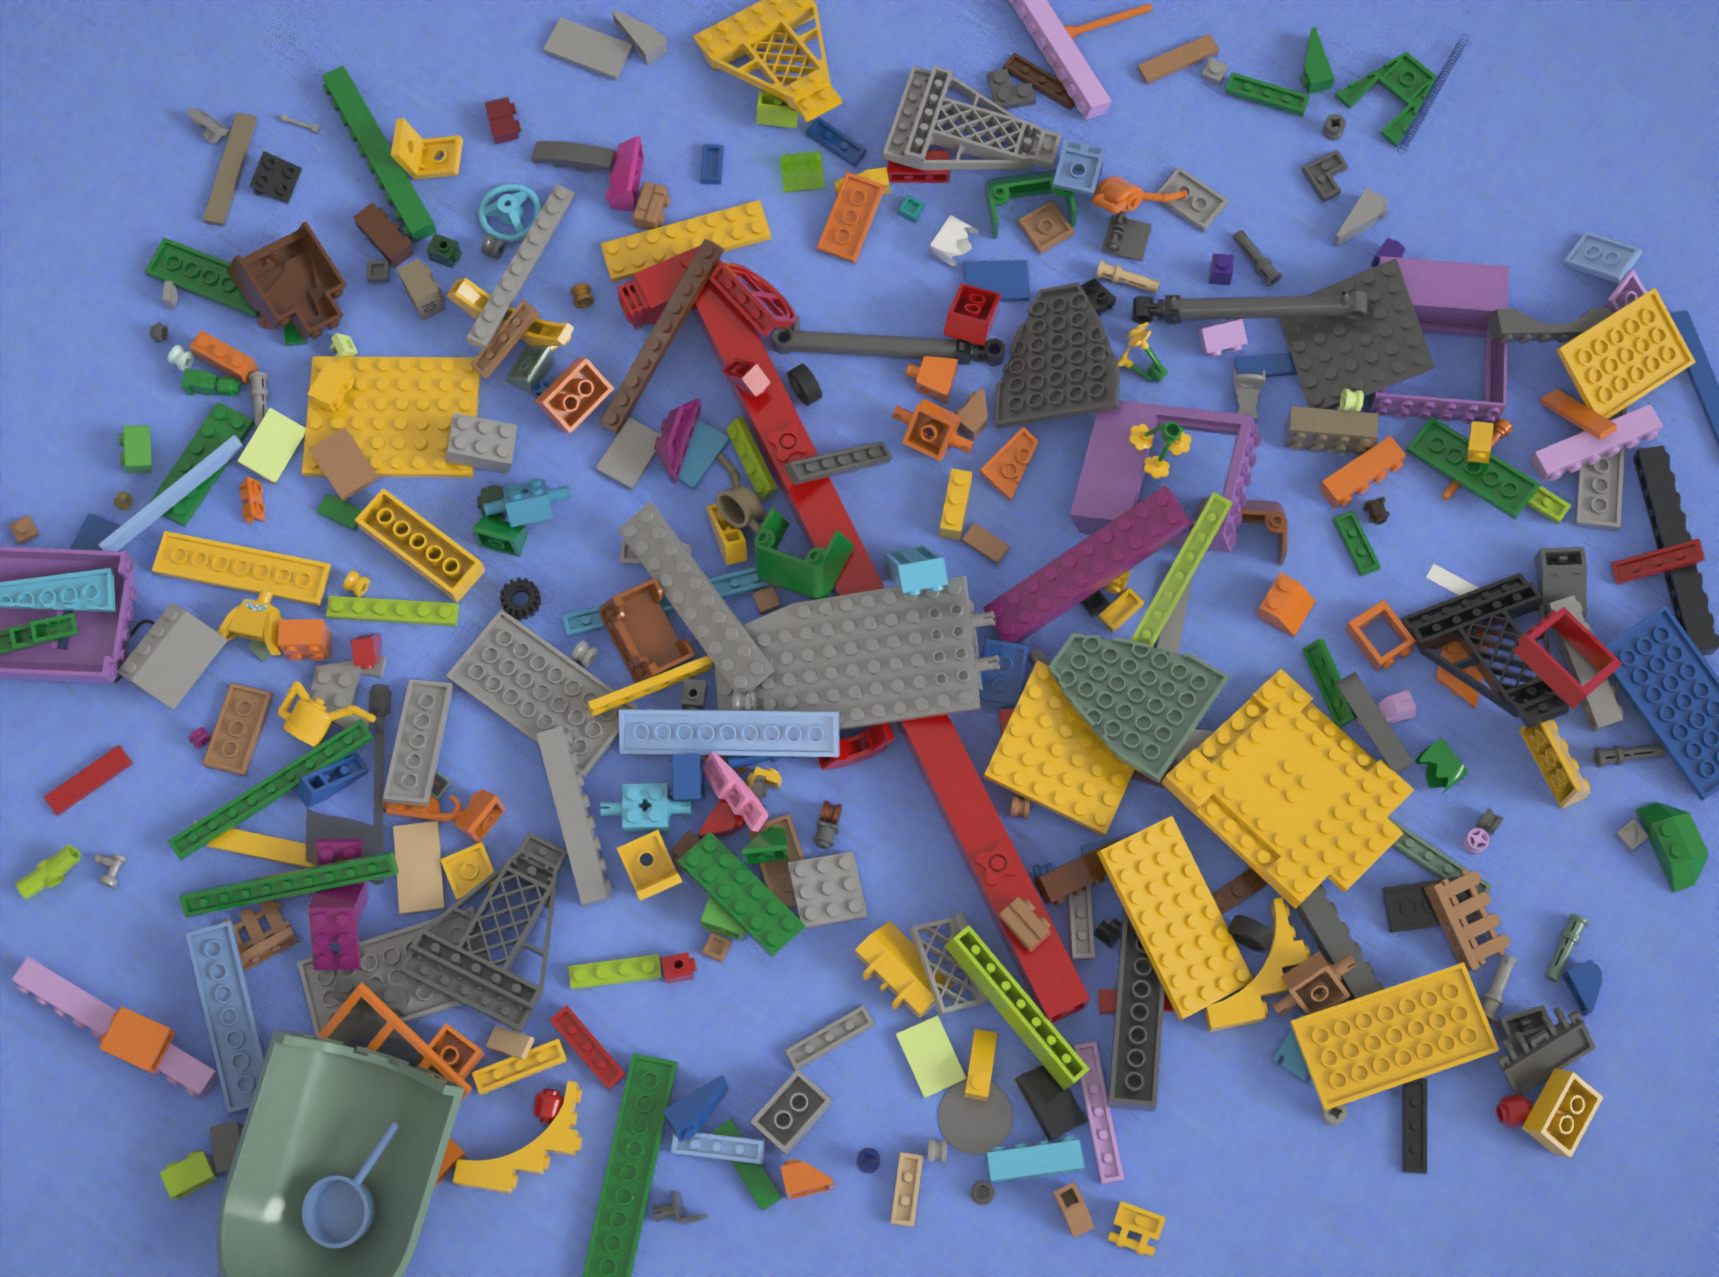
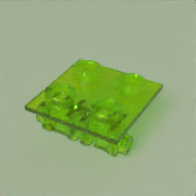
[780,150,825,193]

